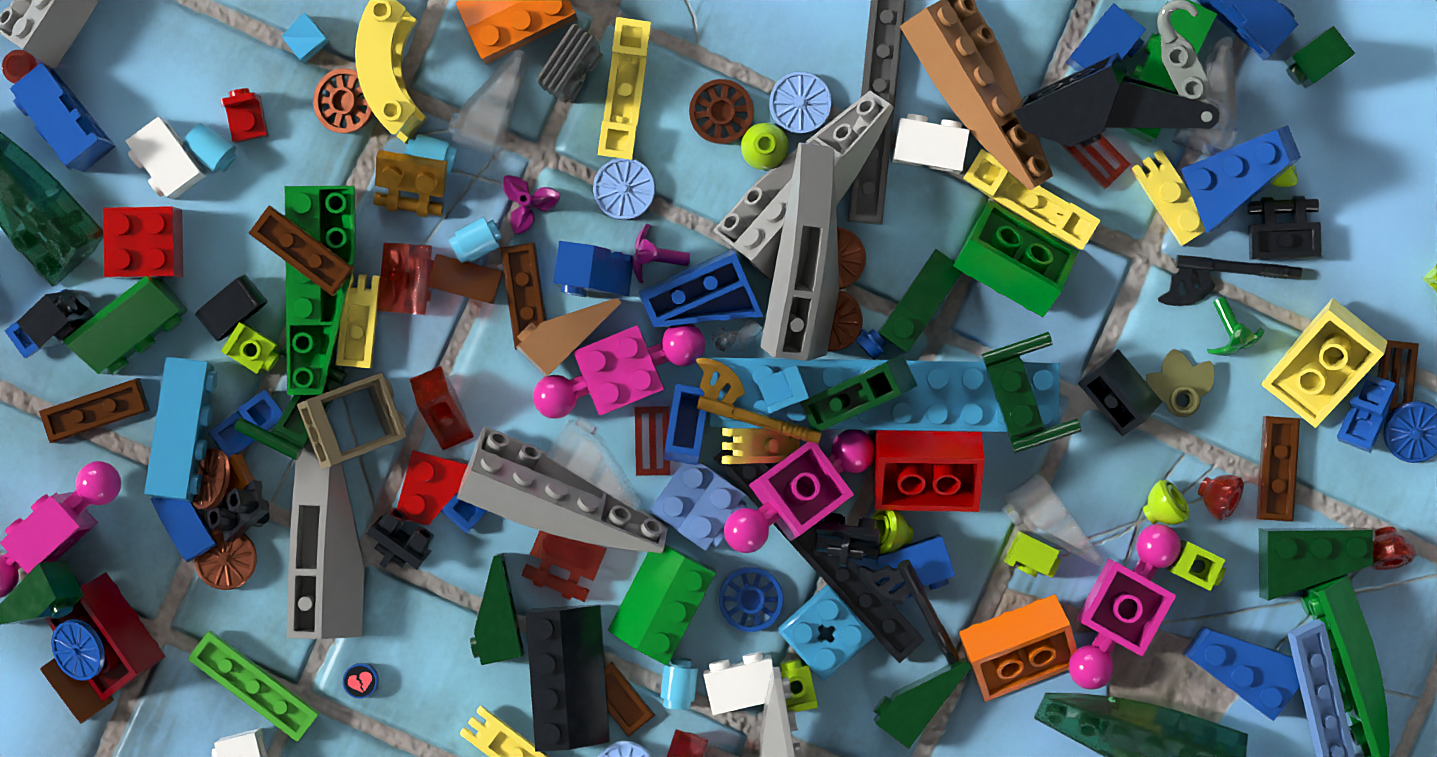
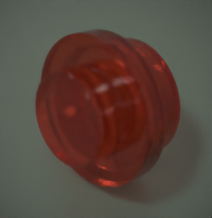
[2,50,37,84]

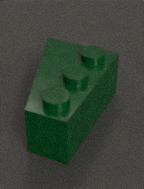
[1258,527,1373,601]

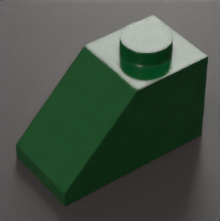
[1284,26,1355,88]

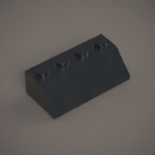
[525,604,610,752]

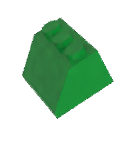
[953,200,1079,318]
[63,276,188,375]
[608,544,716,666]

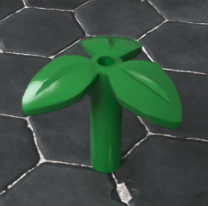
[1207,297,1265,356]

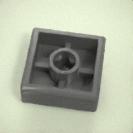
[537,24,603,102]

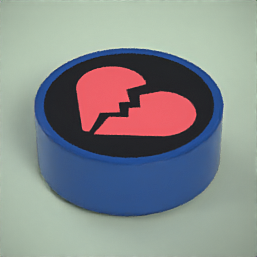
[343,663,379,699]

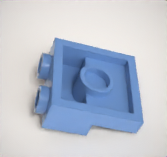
[649,460,747,551]

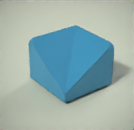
[281,12,330,63]

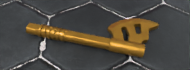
[696,358,822,444]

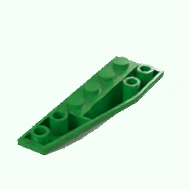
[284,186,356,395]
[1300,574,1390,757]

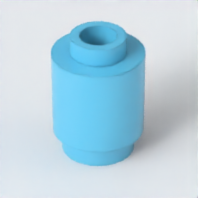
[183,123,237,173]
[405,134,458,175]
[449,217,503,263]
[660,658,698,710]

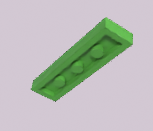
[188,630,320,742]

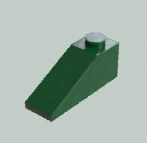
[877,249,962,353]
[800,354,918,432]
[470,552,525,665]
[0,560,84,625]
[873,658,972,749]

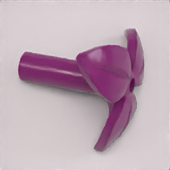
[503,175,561,234]
[632,224,690,283]

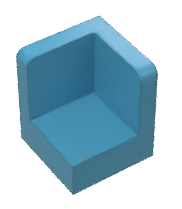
[757,365,809,413]

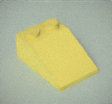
[1261,298,1388,428]

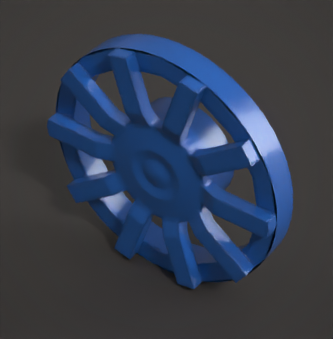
[719,567,783,632]

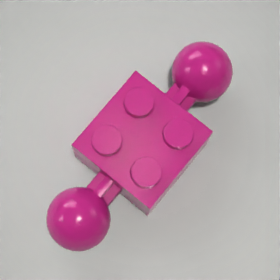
[533,324,705,419]
[724,429,875,553]
[0,461,121,598]
[1069,524,1181,690]

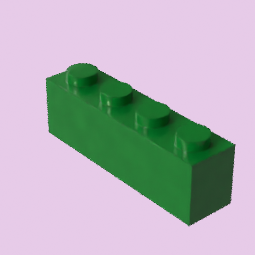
[1121,0,1217,142]

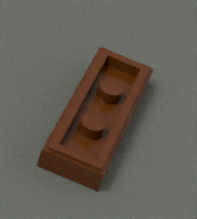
[248,205,355,296]
[500,243,546,350]
[39,378,150,443]
[1256,416,1300,522]

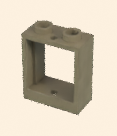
[297,372,407,469]

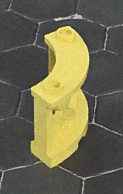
[355,0,427,144]

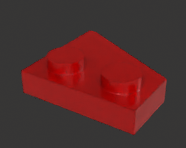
[397,450,468,526]

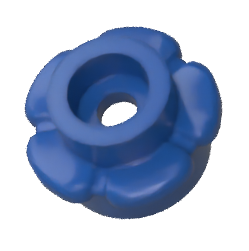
[855,329,887,360]

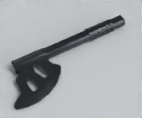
[1158,255,1302,306]
[859,560,959,664]

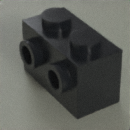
[16,290,95,349]
[1078,349,1162,436]

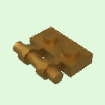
[373,150,448,218]

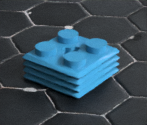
[778,584,874,681]

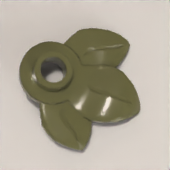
[1146,349,1215,417]

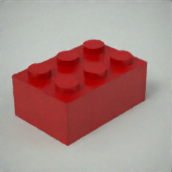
[873,430,985,512]

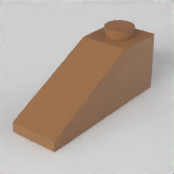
[516,298,622,377]

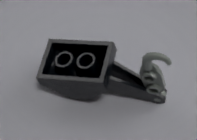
[1014,0,1221,147]

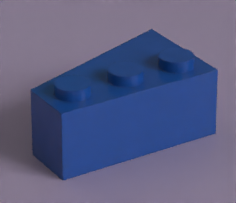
[1197,0,1299,60]
[9,62,116,172]
[1181,125,1301,233]
[553,241,633,297]
[639,249,763,327]
[1182,626,1300,721]

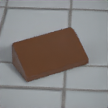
[425,254,503,304]
[40,658,114,724]

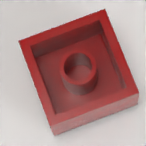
[103,206,183,279]

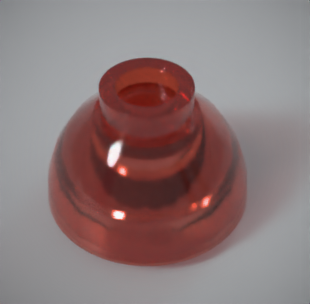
[1198,474,1244,521]
[1369,527,1417,570]

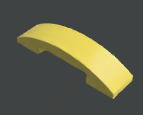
[597,17,651,160]
[963,149,1101,250]

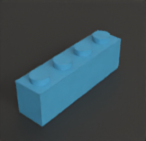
[144,357,218,502]

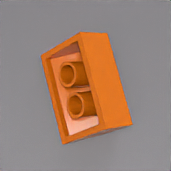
[455,0,578,65]
[959,594,1077,702]

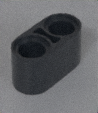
[195,274,268,342]

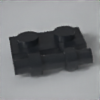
[1247,196,1322,260]

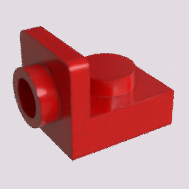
[220,88,269,143]

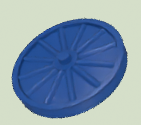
[1383,401,1437,463]
[51,619,105,681]

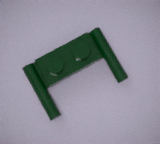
[981,332,1082,453]
[234,343,347,460]

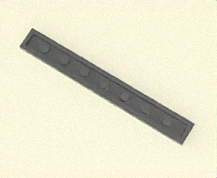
[847,0,906,225]

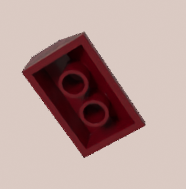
[44,572,166,702]

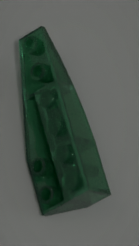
[0,132,103,287]
[1034,692,1248,757]

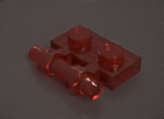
[377,242,435,315]
[521,531,607,602]

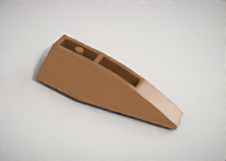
[899,0,1053,190]

